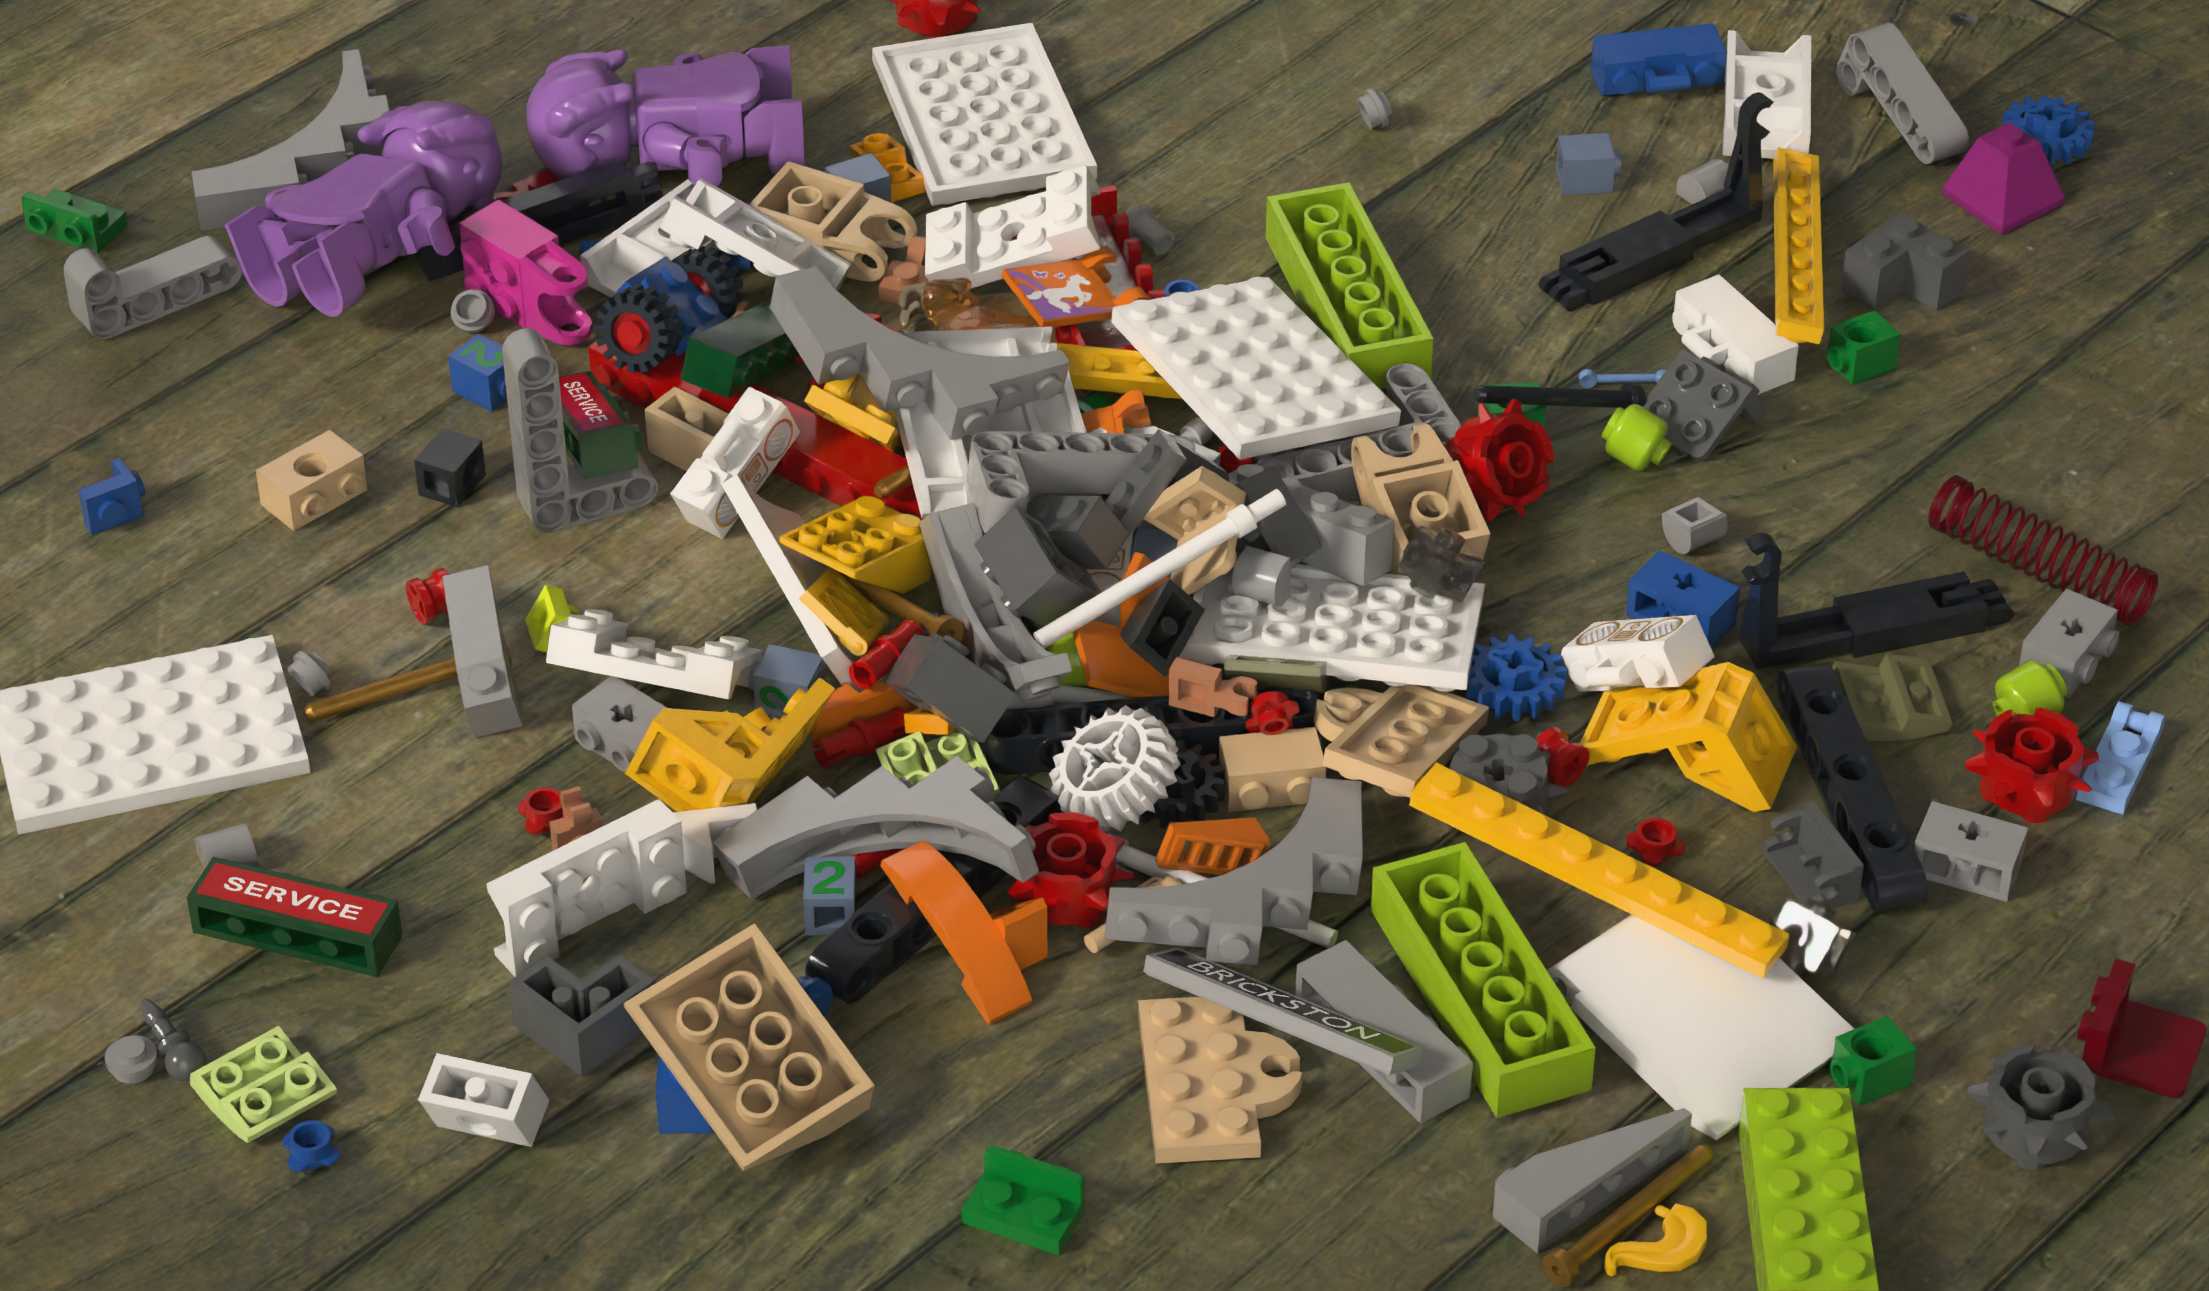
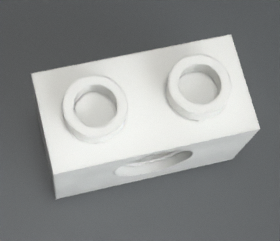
[418,1053,549,1147]

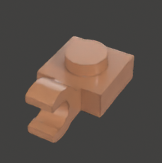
[878,236,931,304]
[1169,657,1257,717]
[549,786,604,851]

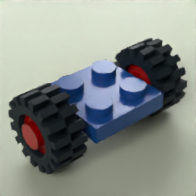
[594,246,744,373]

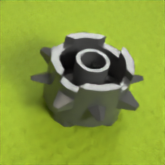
[1447,733,1568,845]
[1966,1044,2114,1171]

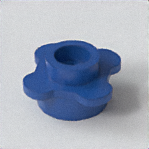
[283,1120,340,1172]

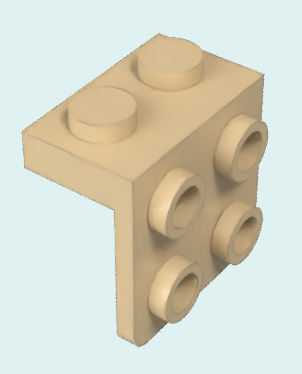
[1143,466,1246,595]

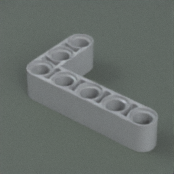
[502,328,658,533]
[1255,363,1462,502]
[967,431,1195,533]

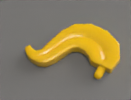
[1604,1203,1707,1277]

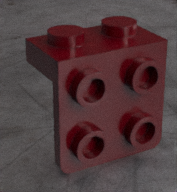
[2077,958,2207,1098]

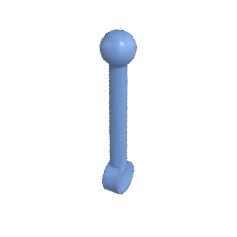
[1578,369,1666,388]

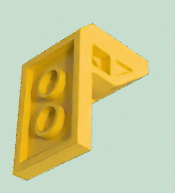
[804,374,903,454]
[1580,662,1797,812]
[624,677,835,812]

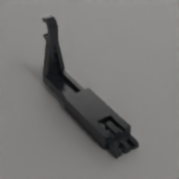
[1538,92,1774,311]
[413,160,663,282]
[1739,533,2014,670]

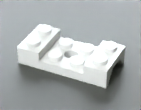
[1723,30,1811,159]
[925,165,1100,298]
[660,178,852,291]
[580,179,720,298]
[546,609,763,699]
[487,799,687,977]

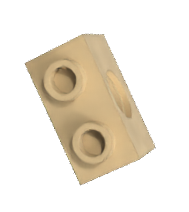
[256,430,368,531]

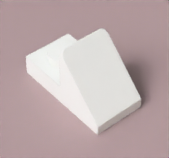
[673,803,757,884]

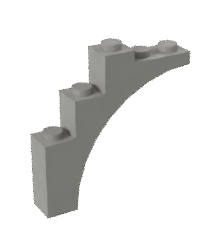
[191,49,390,231]
[770,266,1070,440]
[919,503,1072,710]
[712,756,1039,899]
[1105,777,1363,965]

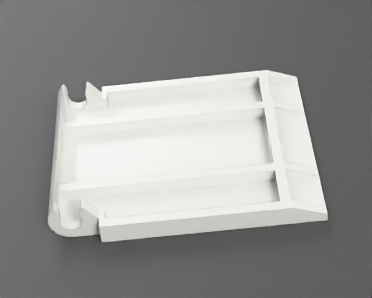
[894,327,1102,519]
[1547,914,1854,1140]

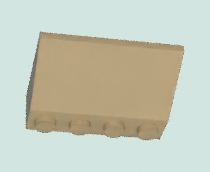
[624,923,875,1171]

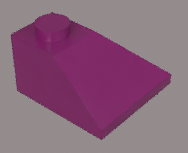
[1942,122,2065,235]

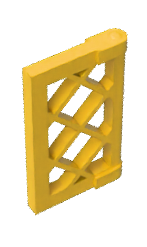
[799,567,890,656]

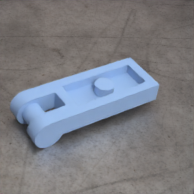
[2076,701,2166,815]

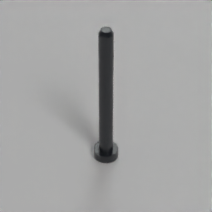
[1473,384,1646,409]

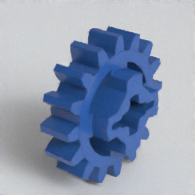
[2002,95,2095,166]
[1466,634,1567,721]

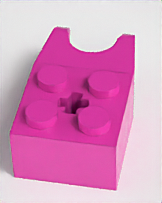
[459,199,593,345]

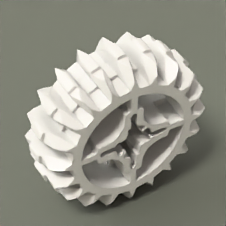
[1049,705,1181,832]

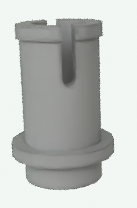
[1126,205,1175,255]

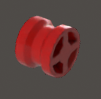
[405,568,449,625]
[1536,727,1590,787]

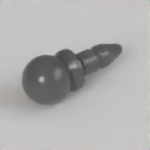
[141,999,206,1081]

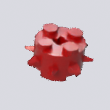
[887,0,982,39]
[1445,399,1554,522]
[1964,708,2099,823]
[1008,812,1135,928]

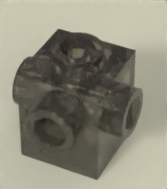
[1398,526,1484,603]
[1769,898,1856,978]

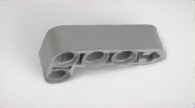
[1836,22,1969,164]
[64,236,242,340]

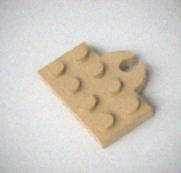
[1313,684,1490,798]
[1138,997,1302,1164]

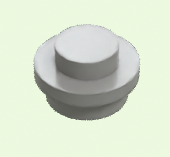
[1356,88,1392,129]
[451,289,495,333]
[287,651,332,696]
[105,1035,158,1084]

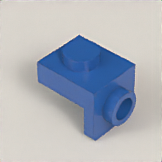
[78,458,145,535]

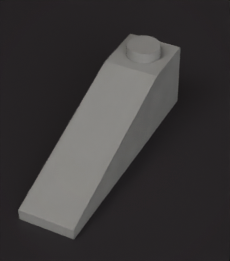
[442,565,523,738]
[1493,1108,1692,1254]

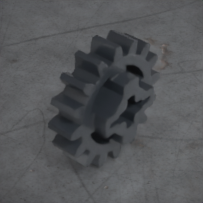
[1141,739,1225,829]

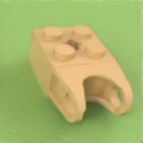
[749,161,918,282]
[1351,423,1490,578]

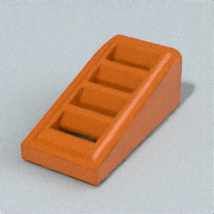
[1155,817,1270,875]

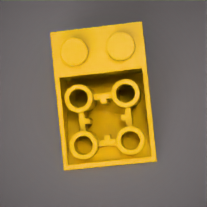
[779,496,932,594]

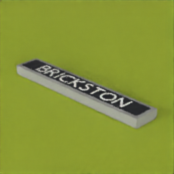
[1143,947,1424,1075]

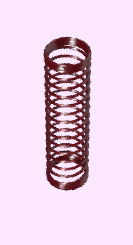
[1928,475,2158,626]

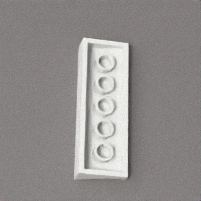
[721,474,888,693]

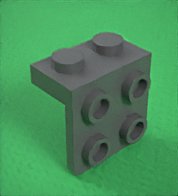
[1643,349,1767,461]
[1105,429,1230,534]

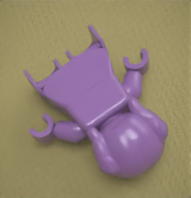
[526,45,805,186]
[225,100,502,317]

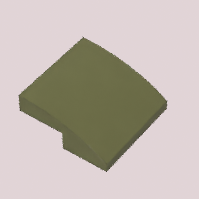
[1832,653,1953,742]
[1224,655,1331,695]

